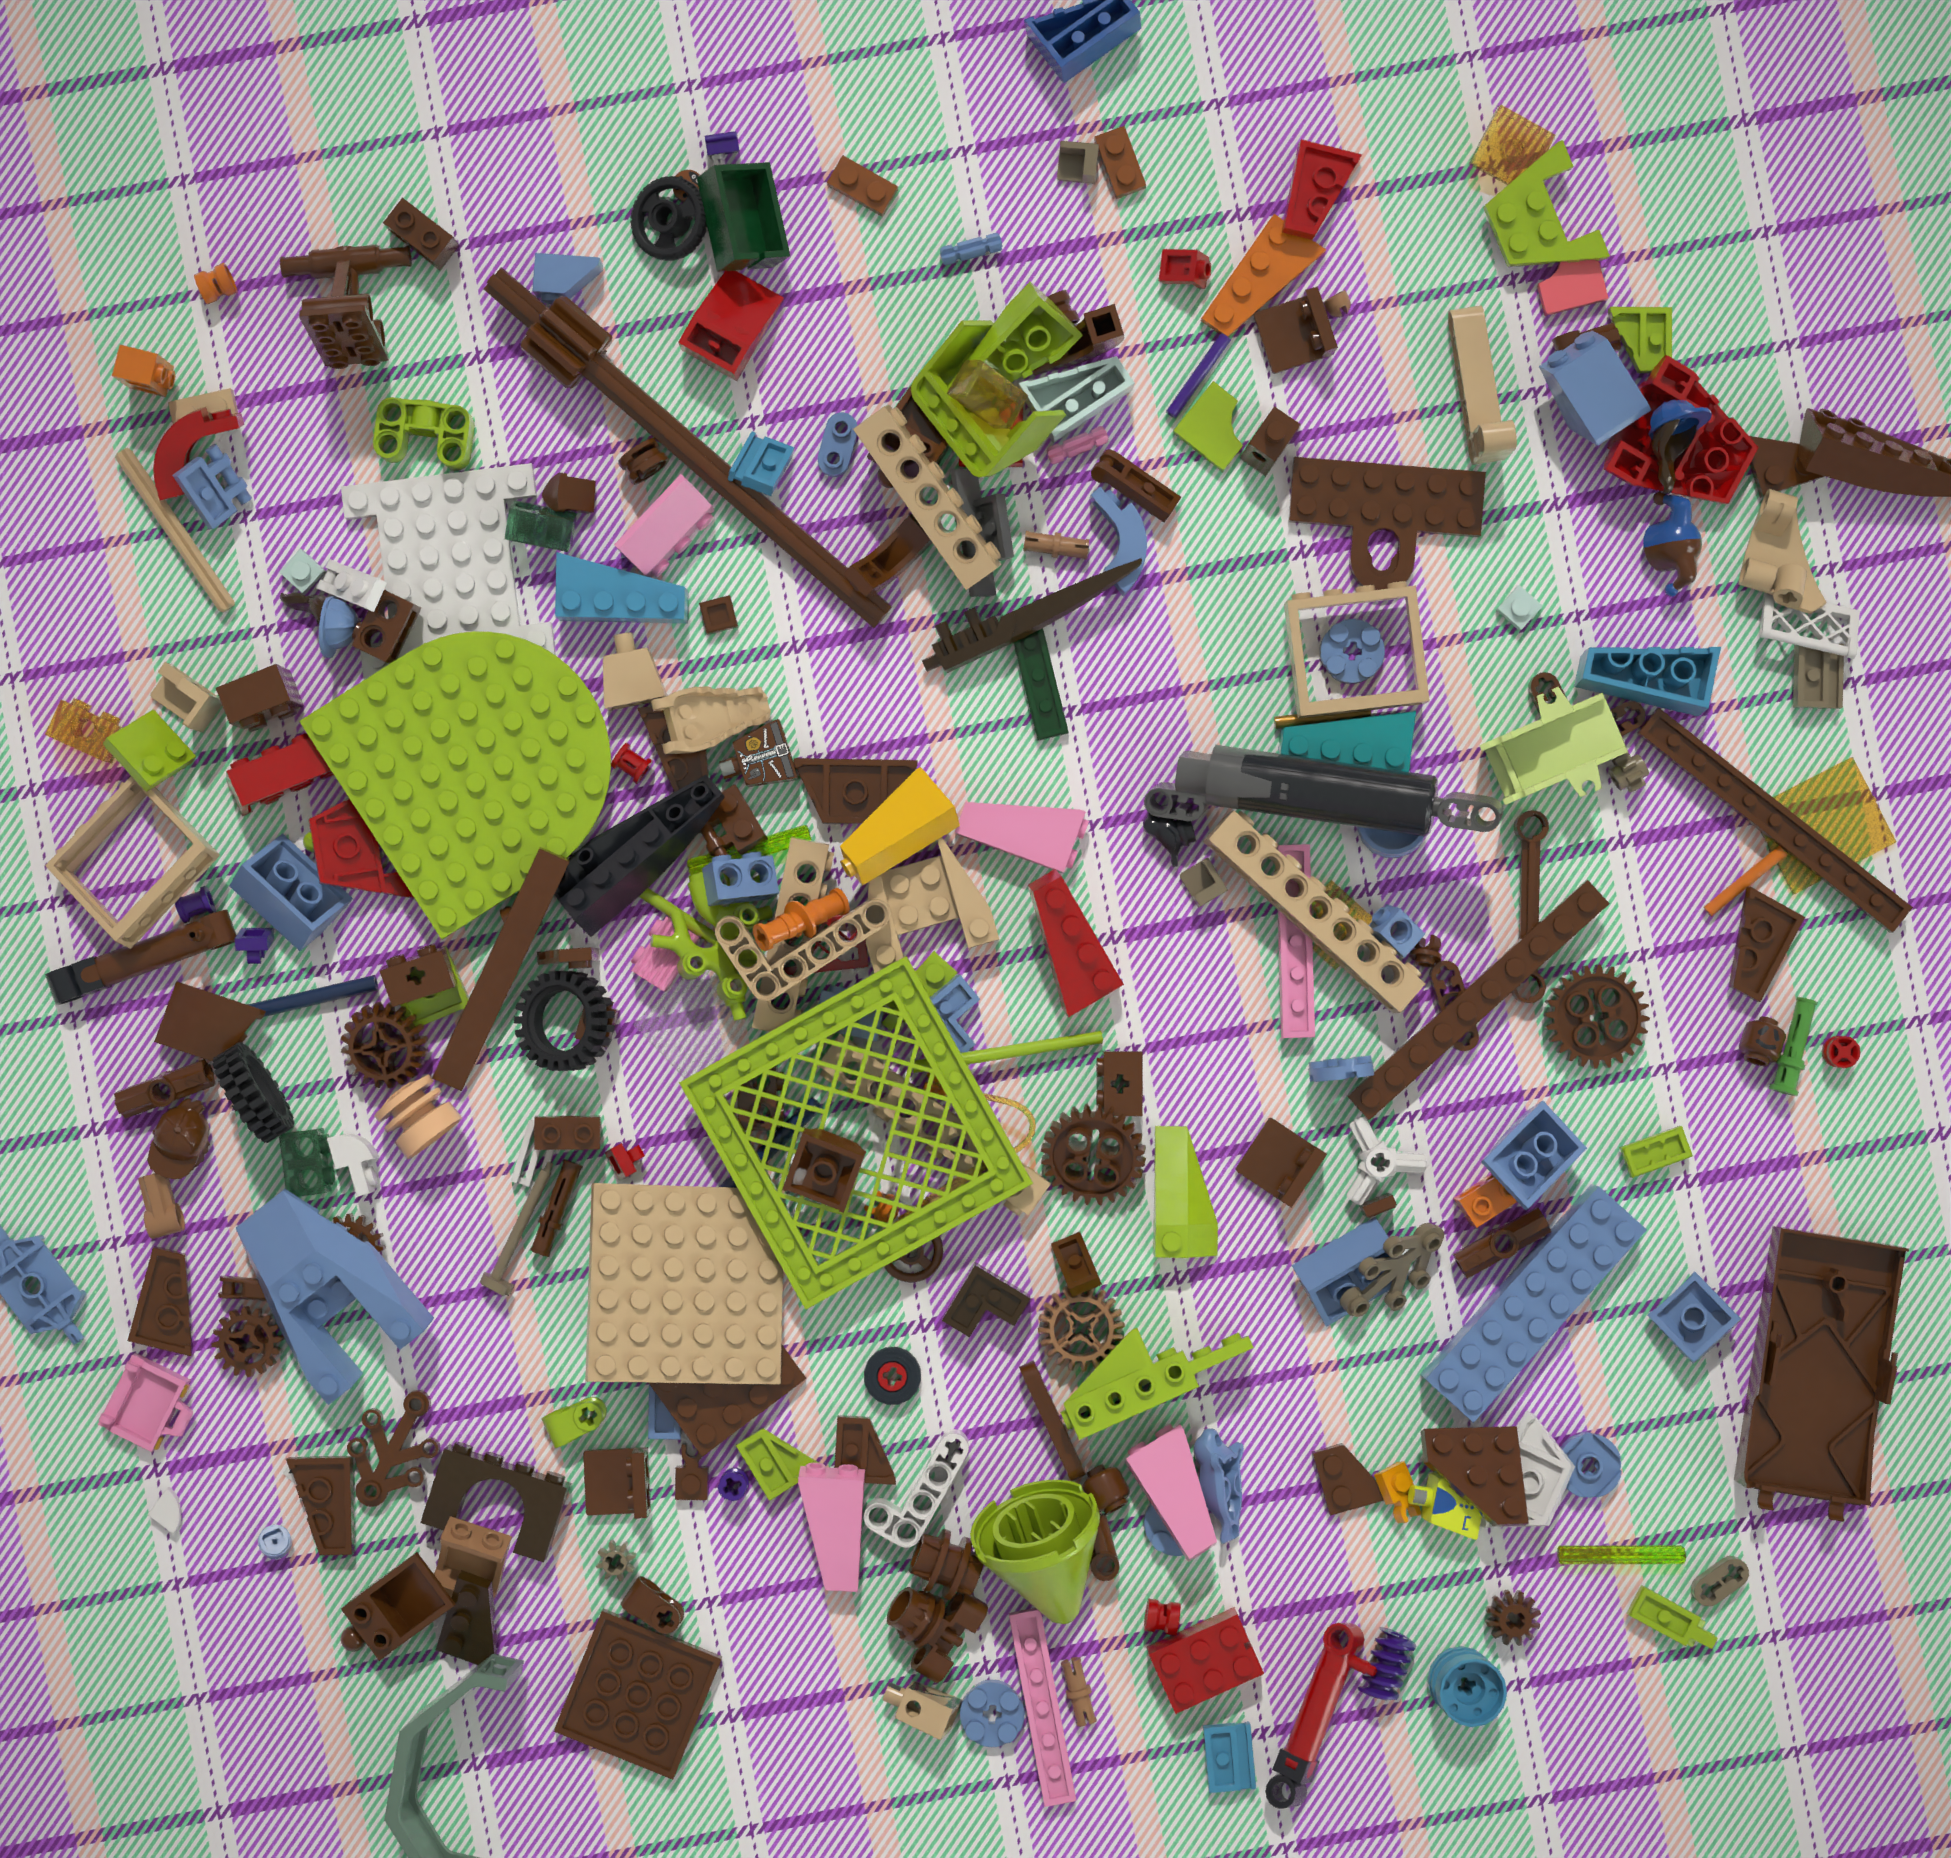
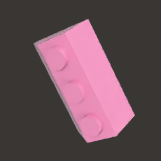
[614,474,714,578]

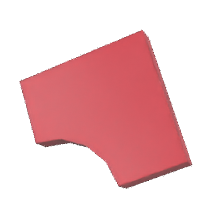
[1537,260,1608,316]

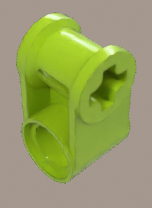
[541,1397,607,1448]

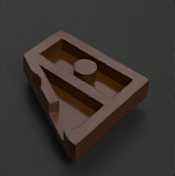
[1312,1443,1384,1516]

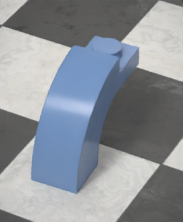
[1089,487,1147,597]

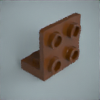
[1254,286,1338,374]
[1235,1118,1327,1208]
[583,1447,651,1519]

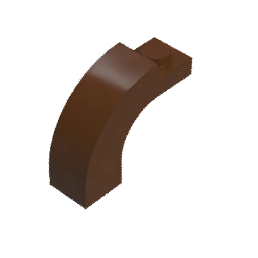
[1033,304,1125,376]
[843,514,932,597]

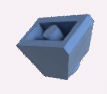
[532,253,603,304]

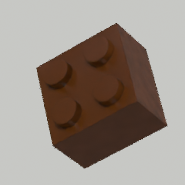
[216,664,304,732]

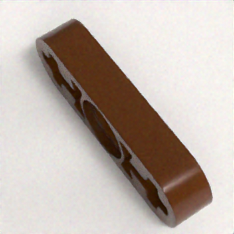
[1429,961,1479,1051]

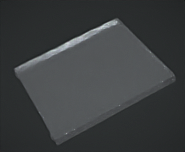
[633,964,755,1079]

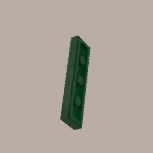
[1013,628,1069,741]

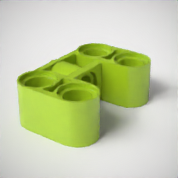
[373,397,475,471]

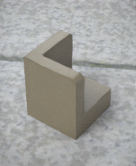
[1057,141,1099,184]
[1179,857,1228,908]

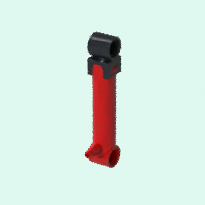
[1265,1623,1377,1809]

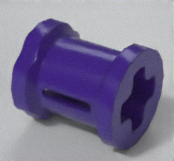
[175,886,216,923]
[718,1467,749,1501]

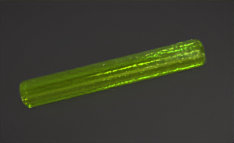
[687,825,811,875]
[1557,1545,1686,1564]

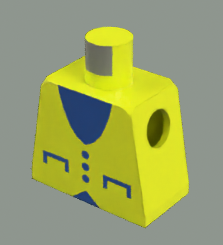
[1408,1472,1482,1540]

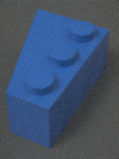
[1024,0,1142,84]

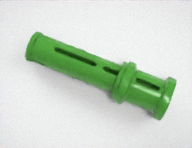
[1769,997,1818,1096]

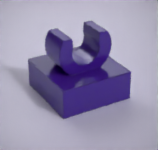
[234,928,274,964]

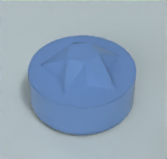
[258,1525,292,1559]

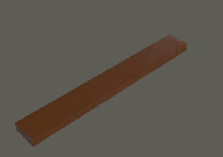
[432,847,570,1091]

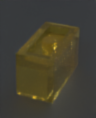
[947,360,1028,429]

